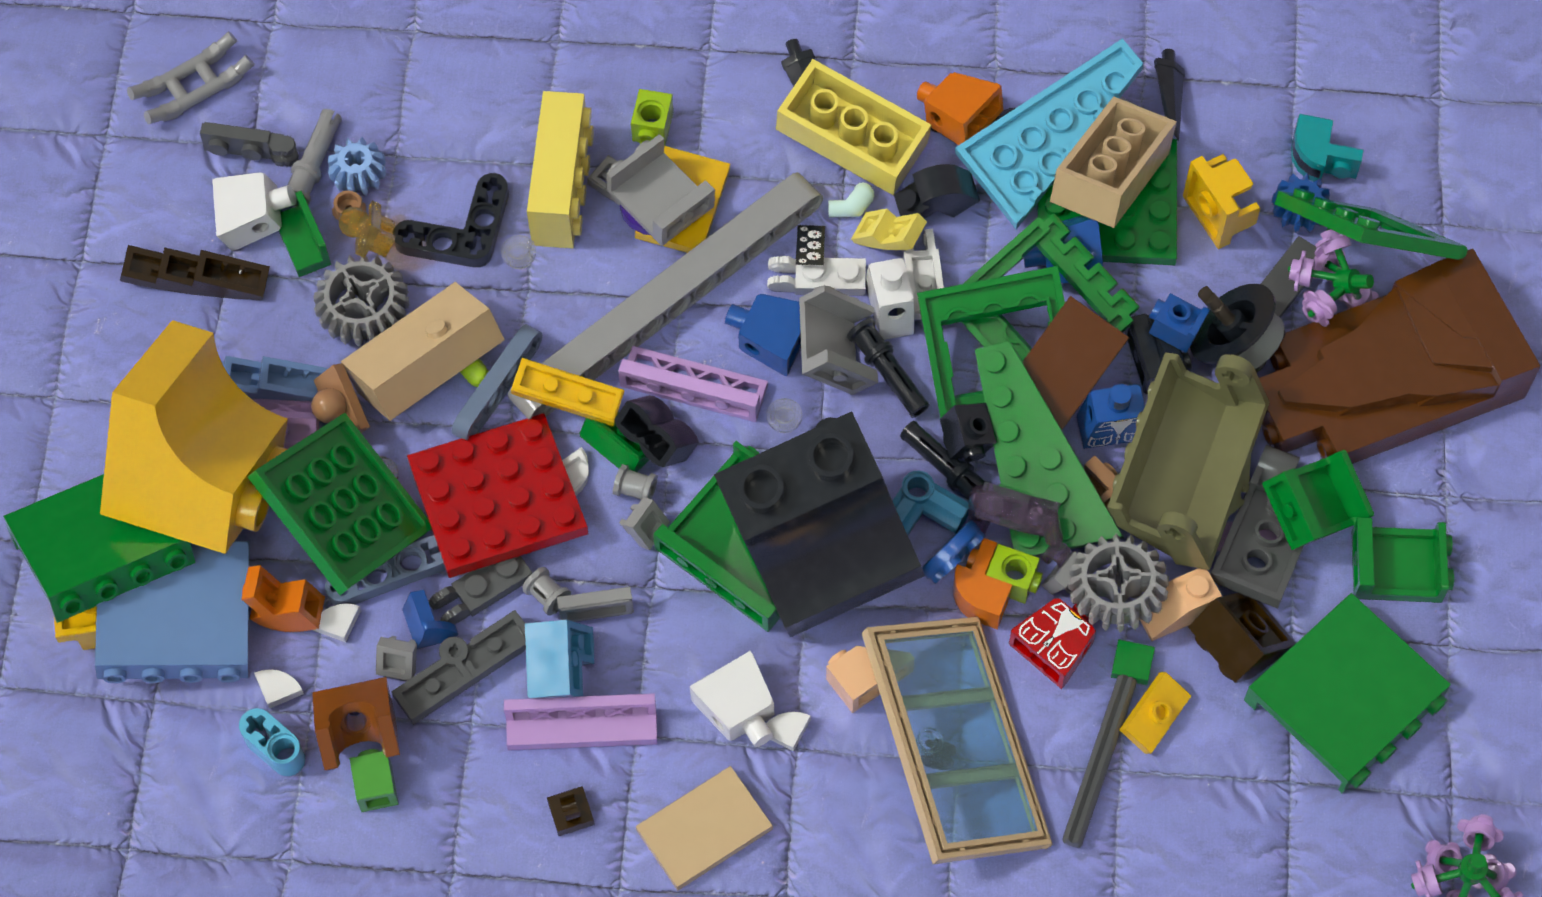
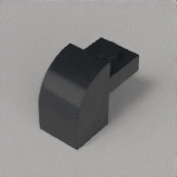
[894,164,980,219]

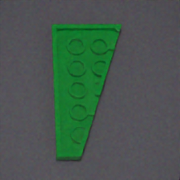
[975,341,1124,557]

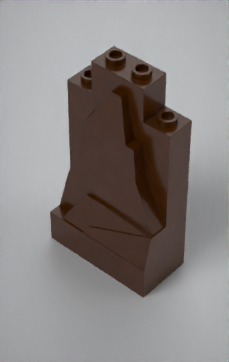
[1259,248,1541,464]

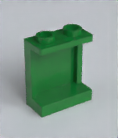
[1262,450,1374,550]
[1351,517,1454,603]

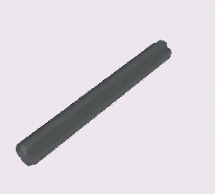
[1062,675,1137,848]

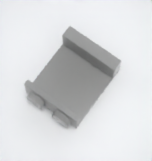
[607,134,715,246]
[799,285,878,395]

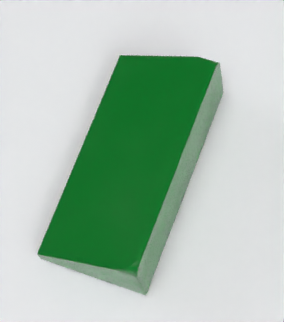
[580,412,649,472]

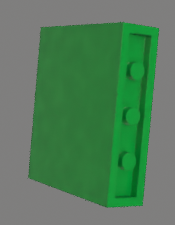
[653,441,780,632]
[3,474,196,623]
[1244,593,1451,793]

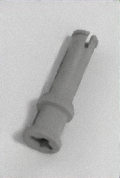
[286,109,342,206]

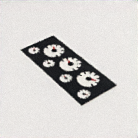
[795,225,825,266]

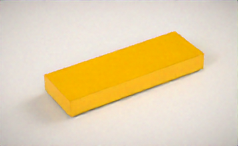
[510,358,625,426]

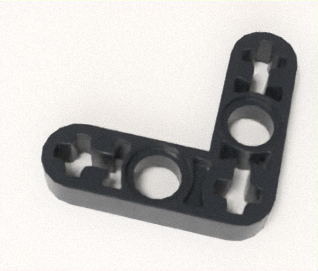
[392,173,509,267]

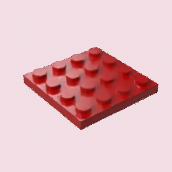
[407,413,589,578]

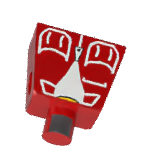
[1009,598,1096,689]

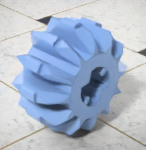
[328,137,386,196]

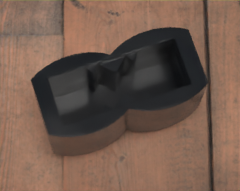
[614,395,699,467]

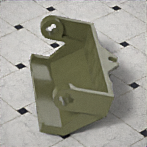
[1107,352,1270,570]

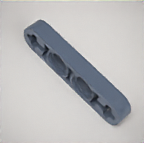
[452,324,543,440]
[325,535,446,606]

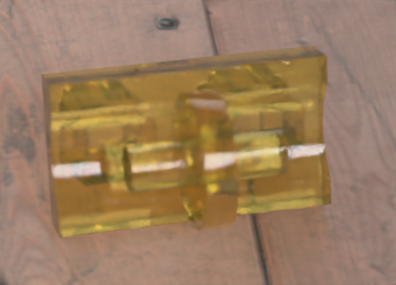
[339,200,395,258]

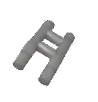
[127,31,255,124]

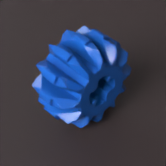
[1271,173,1330,233]

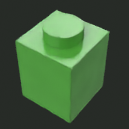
[349,749,399,813]

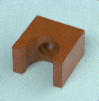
[312,677,400,770]

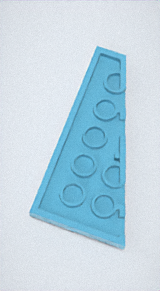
[955,38,1143,230]

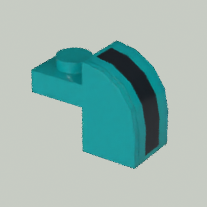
[1291,114,1364,182]

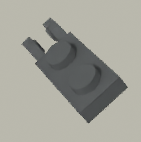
[200,122,299,167]
[428,556,532,624]

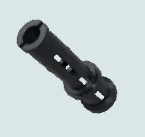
[847,318,930,418]
[900,421,996,510]

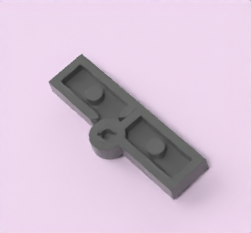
[391,610,526,725]

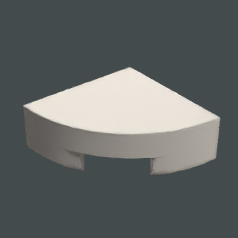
[562,447,589,496]
[313,604,361,643]
[254,669,304,709]
[766,712,811,751]

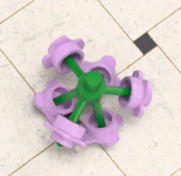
[1288,228,1379,327]
[1411,814,1523,897]

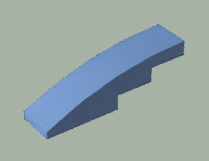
[221,356,328,401]

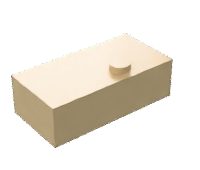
[1050,96,1177,228]
[340,282,505,421]

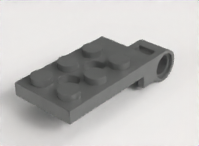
[1211,444,1304,609]

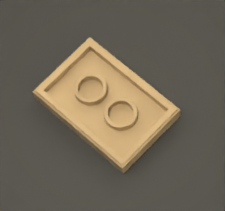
[636,766,773,891]

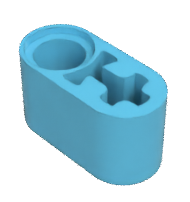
[239,708,305,776]

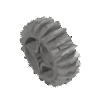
[313,254,409,347]
[1068,533,1169,633]

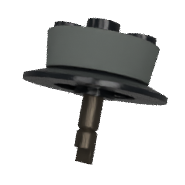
[1190,284,1286,373]

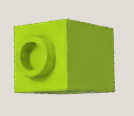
[631,89,674,146]
[986,544,1043,604]

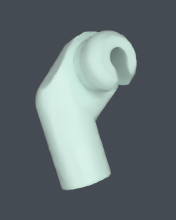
[828,182,875,218]

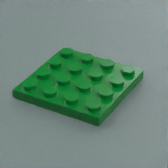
[1037,139,1177,266]
[248,413,431,595]

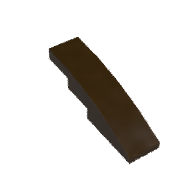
[120,245,270,300]

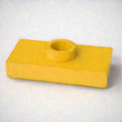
[1119,672,1191,754]

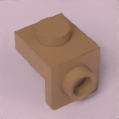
[1084,456,1117,515]

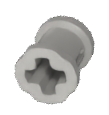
[612,464,658,500]
[522,567,571,615]

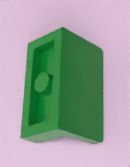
[279,191,331,277]

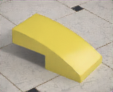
[851,208,927,250]

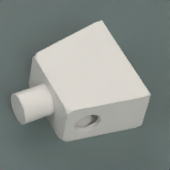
[212,172,296,251]
[865,258,914,340]
[690,651,774,747]

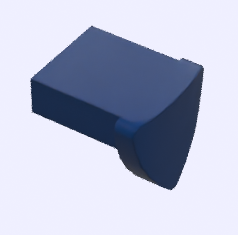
[402,590,458,649]

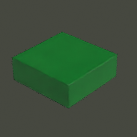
[1111,639,1155,685]

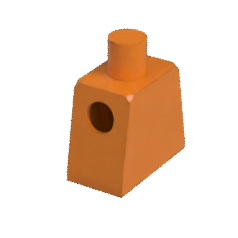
[917,72,1004,145]

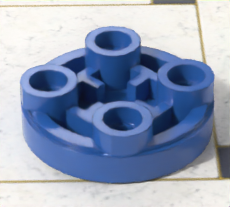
[922,520,986,584]

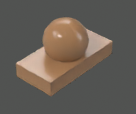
[311,363,370,434]

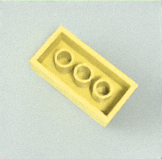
[776,59,931,196]
[527,91,594,249]

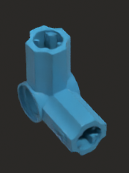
[893,471,972,536]

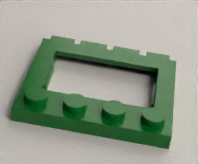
[1275,188,1468,260]
[961,213,1140,362]
[917,266,1065,418]

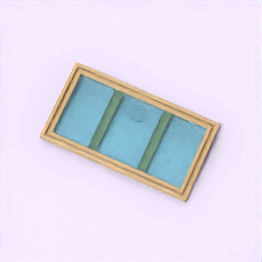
[862,617,1053,864]

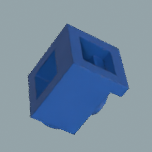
[1149,293,1210,353]

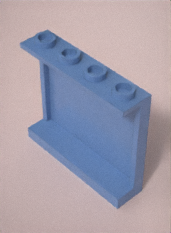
[95,541,249,683]

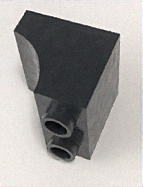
[714,411,925,637]

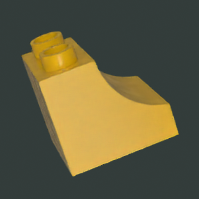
[100,320,288,554]

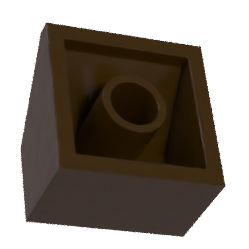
[1188,593,1296,683]

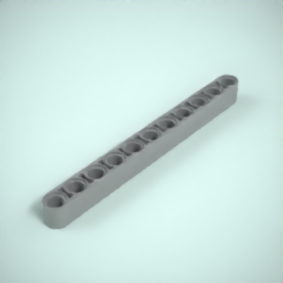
[508,172,823,420]

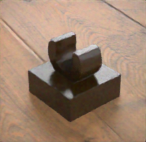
[547,786,595,836]

